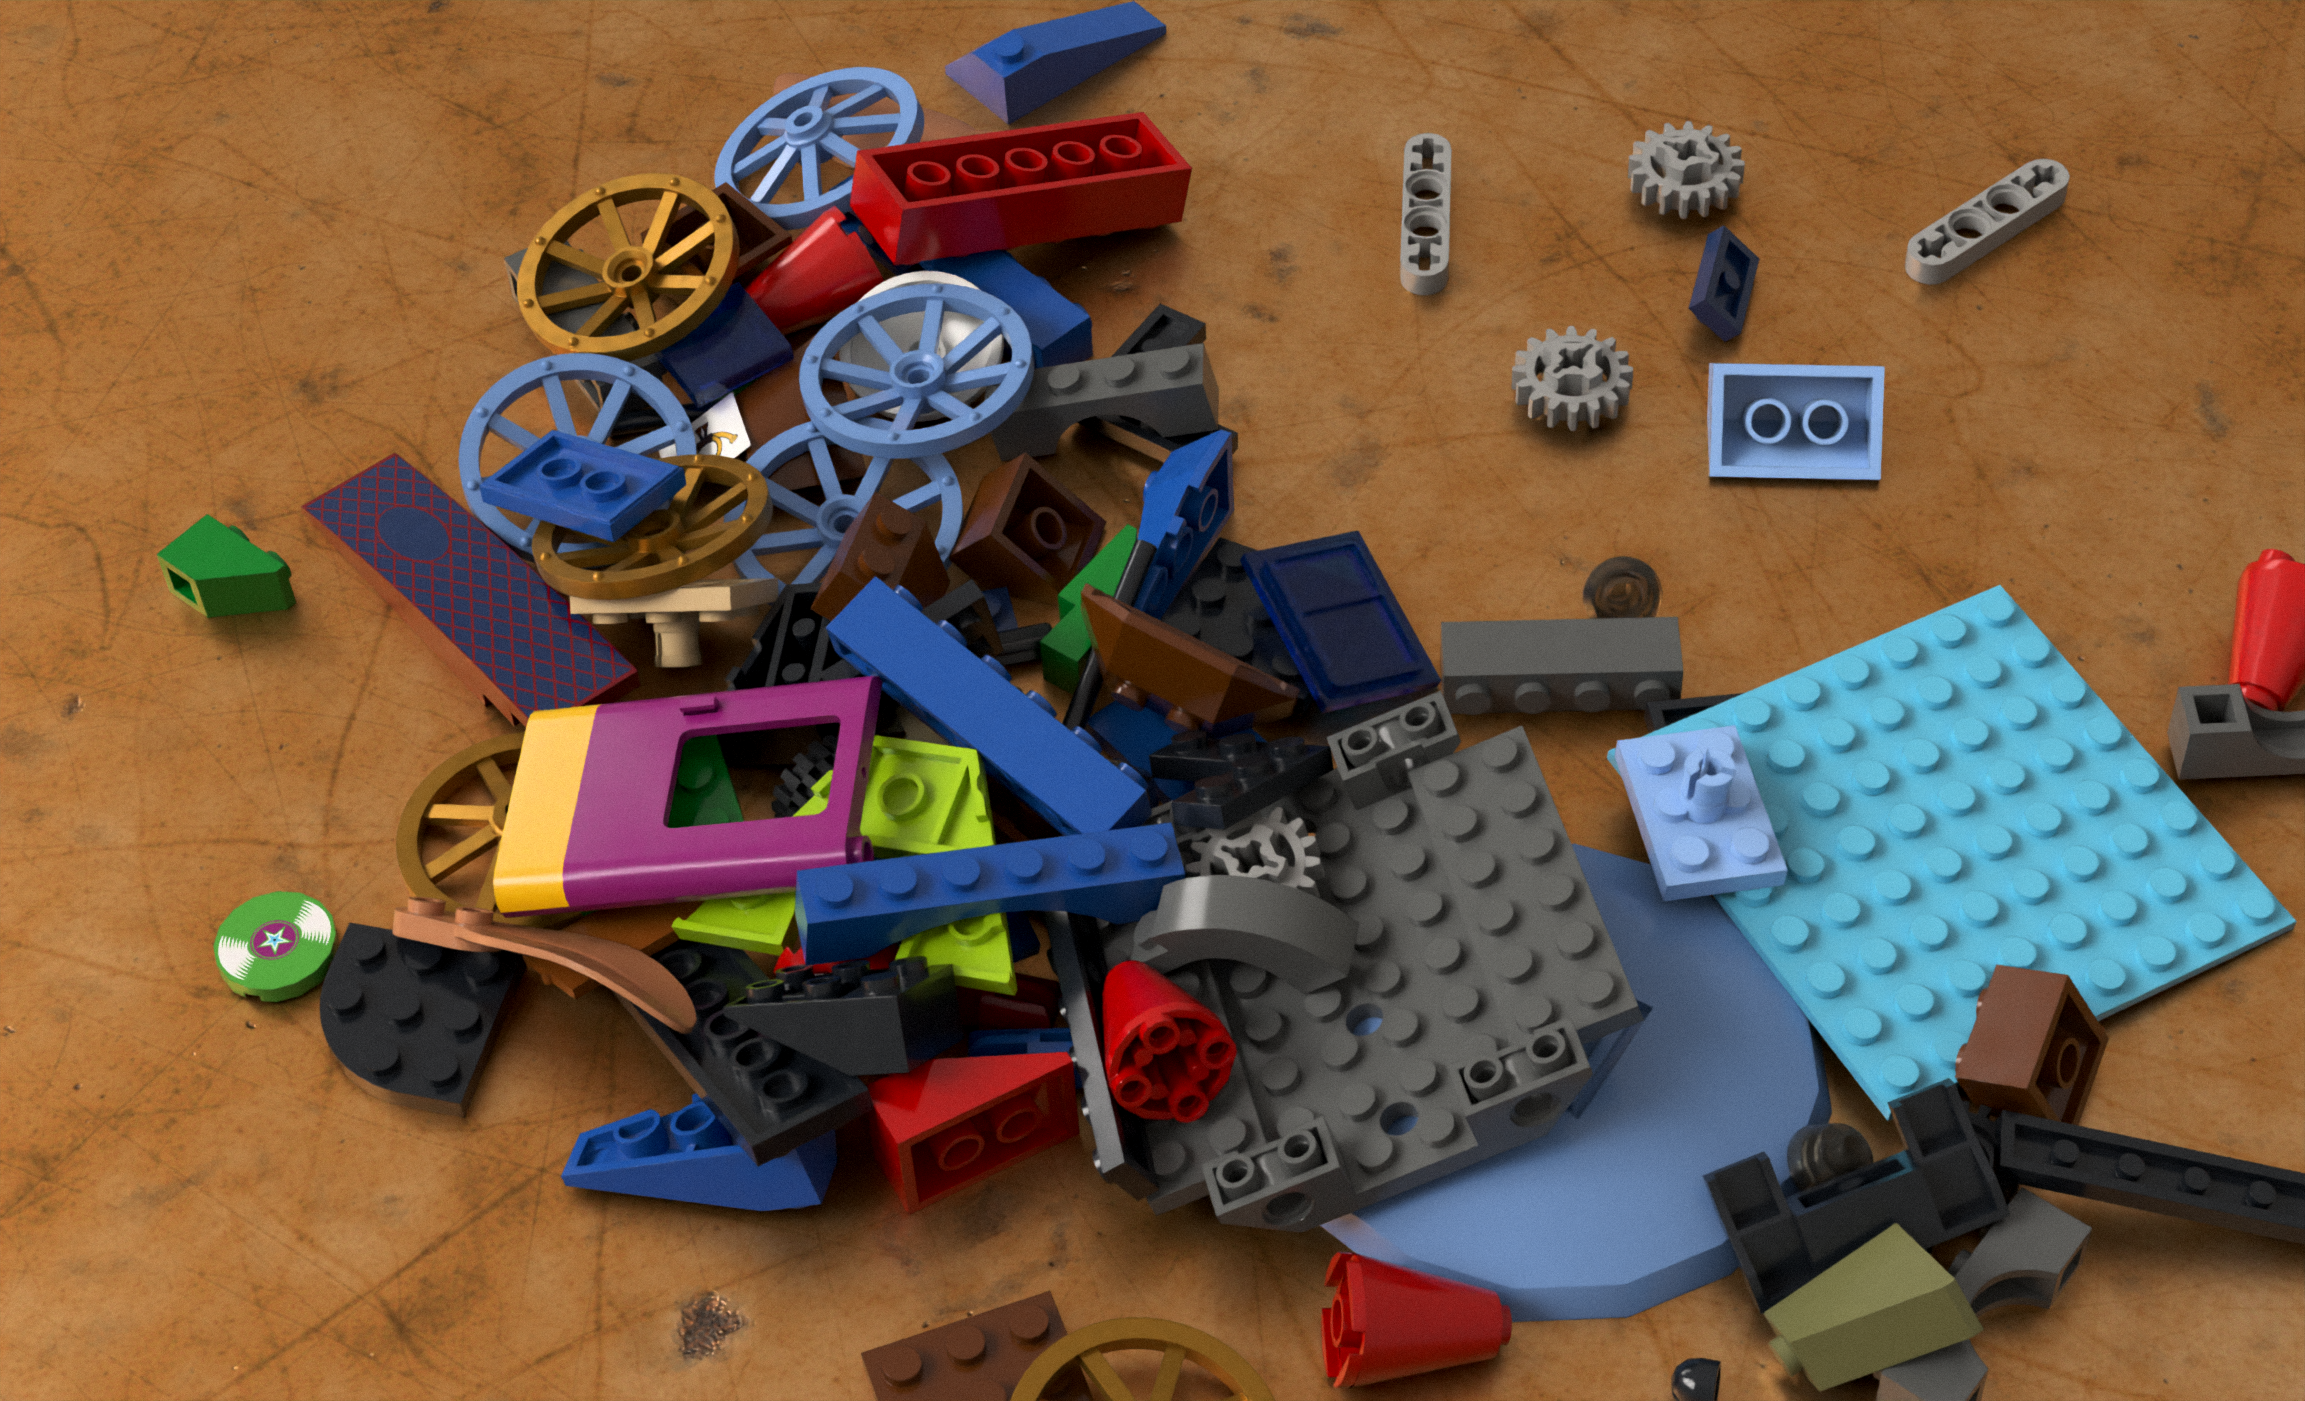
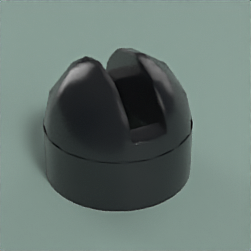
[1671,1358,1721,1401]

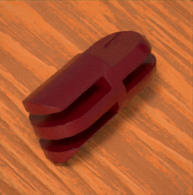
[956,972,1062,1030]

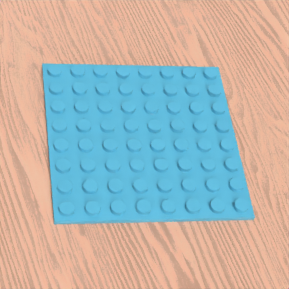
[1607,585,2297,1121]

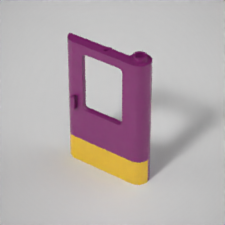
[493,676,883,918]

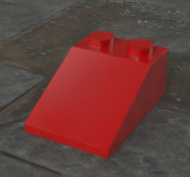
[866,1052,1080,1215]

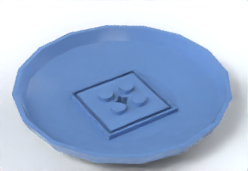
[1320,844,1832,1322]

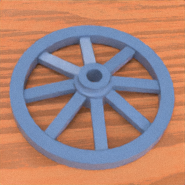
[714,67,924,230]
[799,283,1034,459]
[459,353,697,570]
[724,416,964,606]

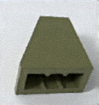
[1763,1223,1984,1392]

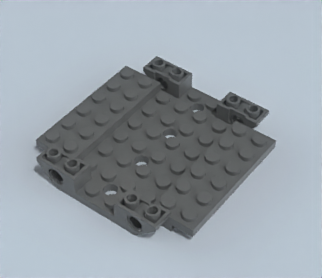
[1095,690,1644,1233]

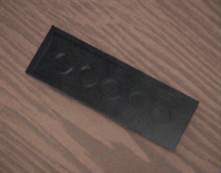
[609,939,874,1167]

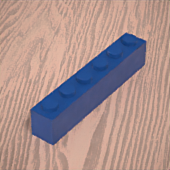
[829,174,1093,369]
[826,576,1152,836]

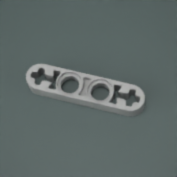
[1400,133,1452,296]
[1905,159,2070,285]

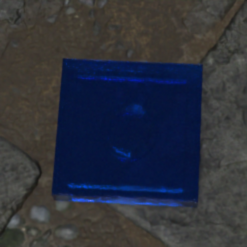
[654,282,794,408]

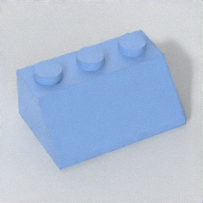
[1707,363,1885,480]

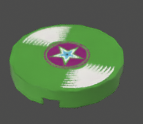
[213,891,340,1002]

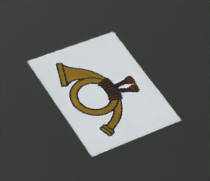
[659,392,751,458]

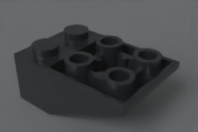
[723,956,964,1076]

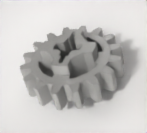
[1628,121,1745,219]
[1511,326,1633,431]
[1185,807,1325,898]

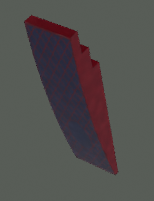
[301,453,641,727]

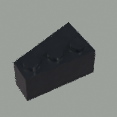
[717,583,843,766]

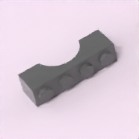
[985,343,1219,461]
[2167,684,2305,780]
[1873,1187,2092,1401]

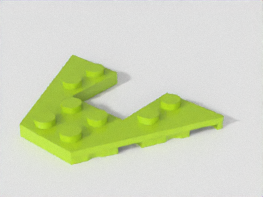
[671,735,1017,996]

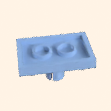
[1614,725,1788,901]

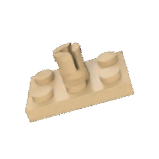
[569,578,779,668]

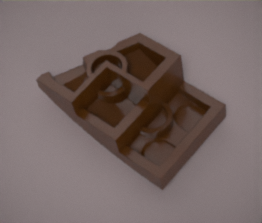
[735,335,866,494]

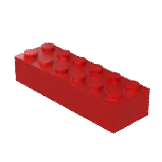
[850,112,1192,265]

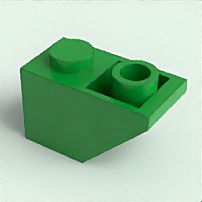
[156,514,296,618]

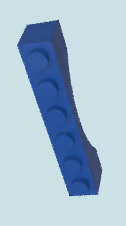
[795,822,1185,966]

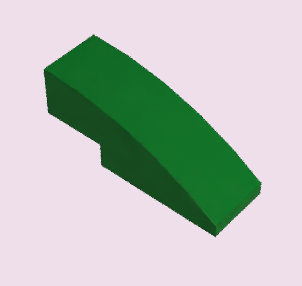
[1040,524,1138,695]

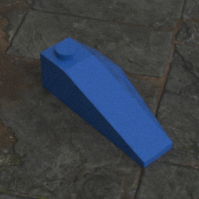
[945,1,1166,125]
[1134,430,1234,620]
[561,1093,838,1211]

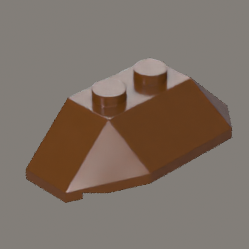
[1081,583,1300,739]

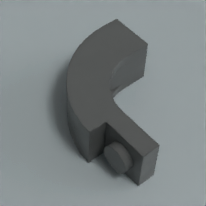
[1131,875,1359,994]

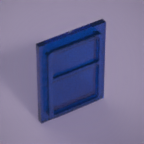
[1240,531,1441,713]

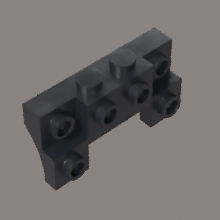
[1703,1078,2010,1314]

